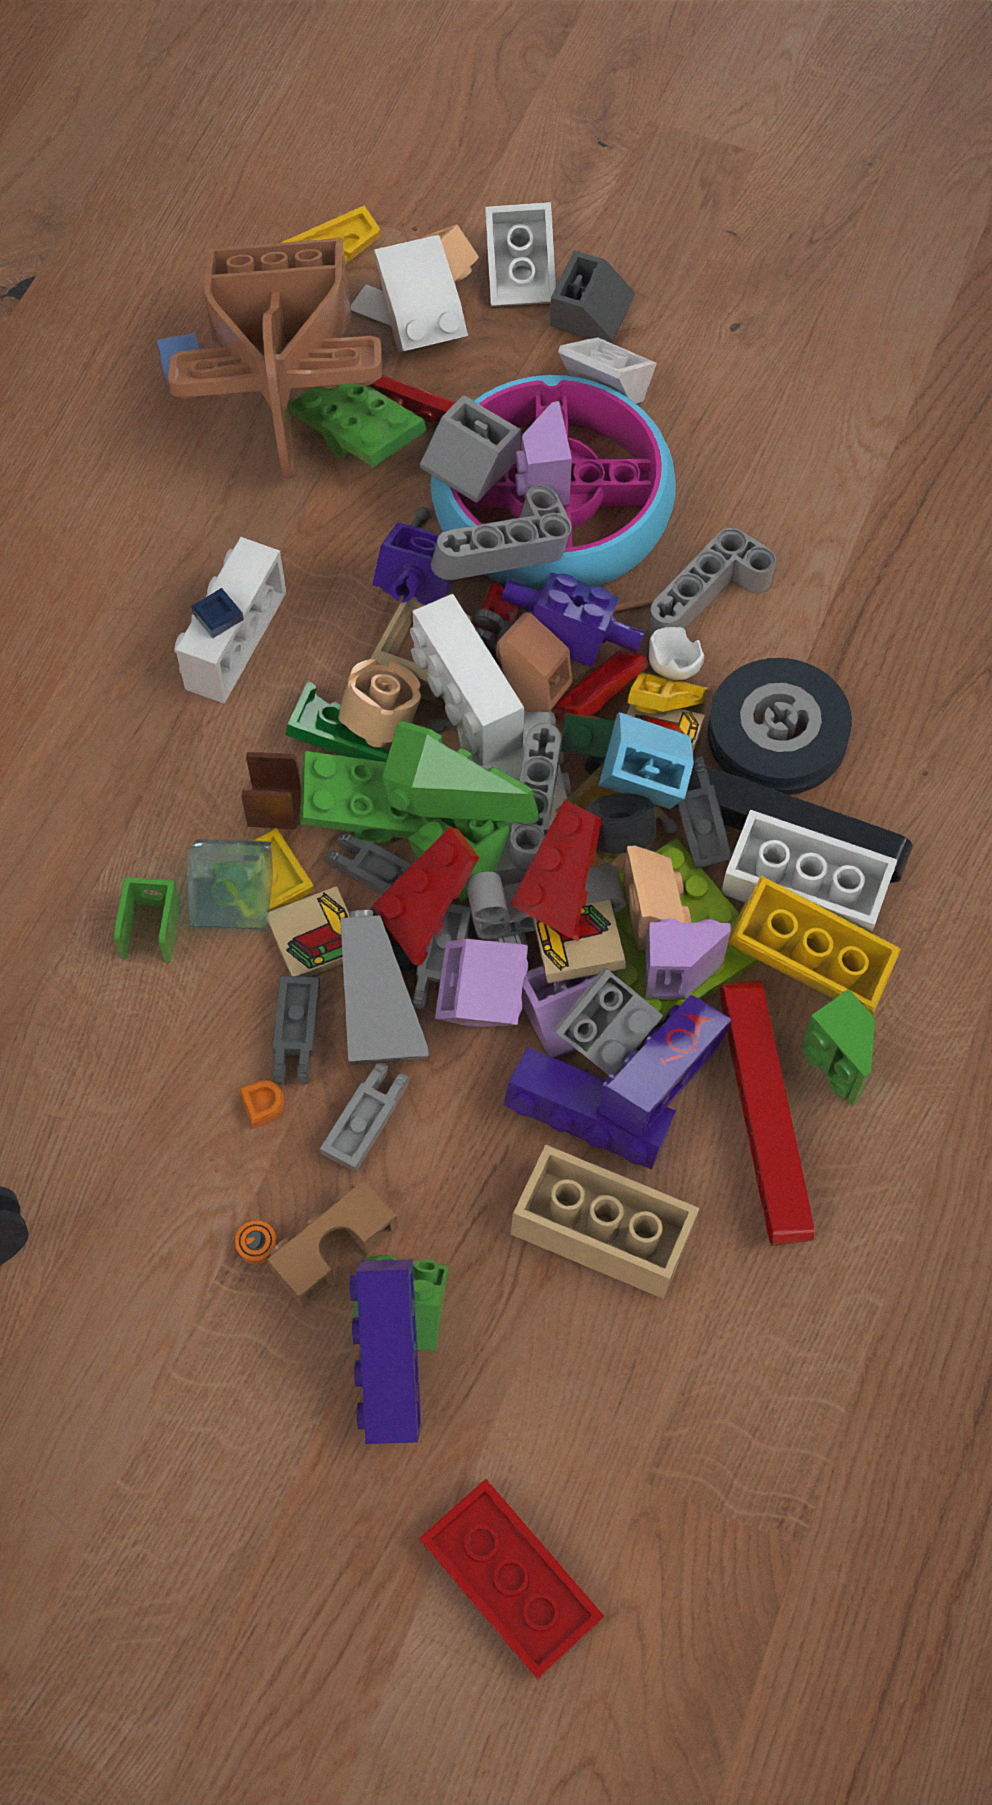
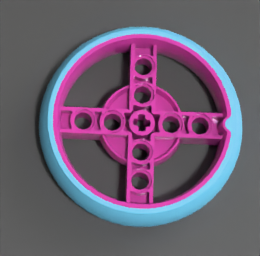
[431,375,676,591]

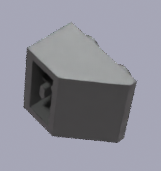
[550,250,635,344]

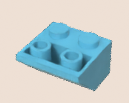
[598,712,694,809]

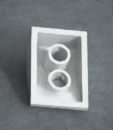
[485,202,556,307]
[374,235,468,352]
[558,337,657,404]

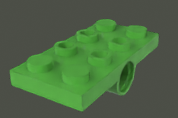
[289,383,427,467]
[300,751,437,845]

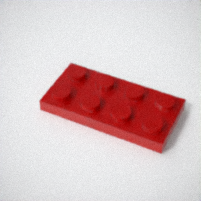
[419,1479,604,1681]

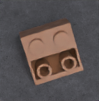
[496,613,572,712]

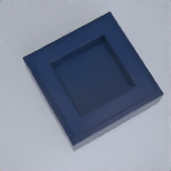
[191,588,244,638]

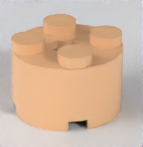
[338,659,421,747]

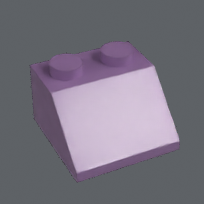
[515,401,572,505]

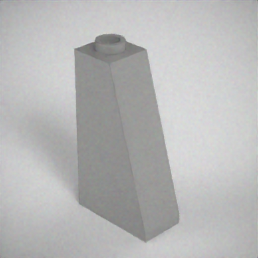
[340,910,430,1064]

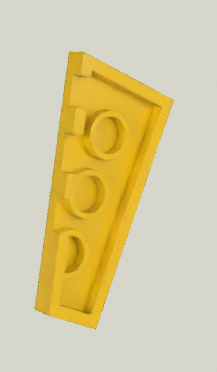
[281,205,381,264]

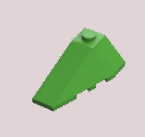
[382,721,539,824]

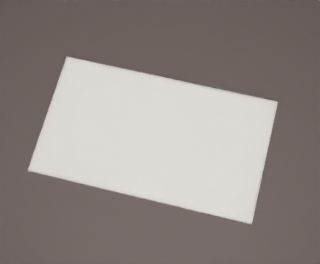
[351,284,391,326]

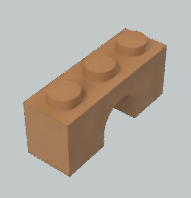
[267,1180,398,1308]

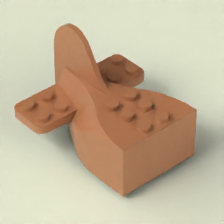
[167,238,382,478]

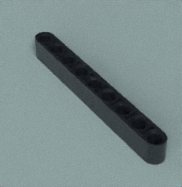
[584,756,913,883]

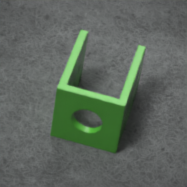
[114,877,181,962]

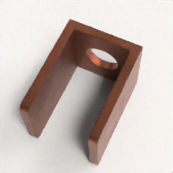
[241,752,301,829]

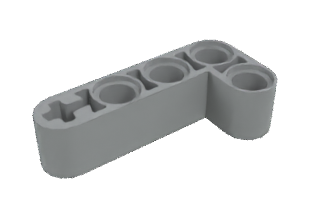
[431,485,572,580]
[648,528,776,636]
[510,723,561,871]
[466,864,626,940]

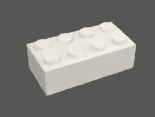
[174,537,286,704]
[410,594,524,765]
[721,810,897,933]

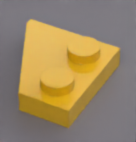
[627,672,708,714]

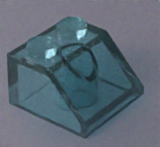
[187,839,273,930]

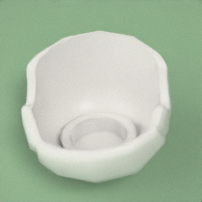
[649,627,704,680]

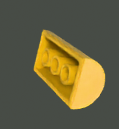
[728,876,901,1015]

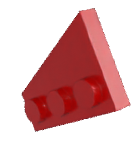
[510,799,602,941]
[372,827,479,965]

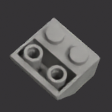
[420,395,521,503]
[553,967,663,1075]

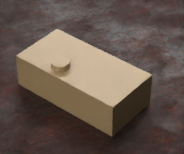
[510,1145,700,1299]

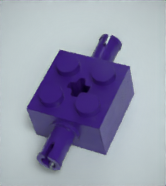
[372,522,457,605]
[501,572,645,667]

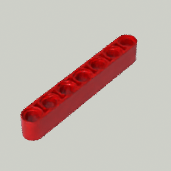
[720,980,814,1246]

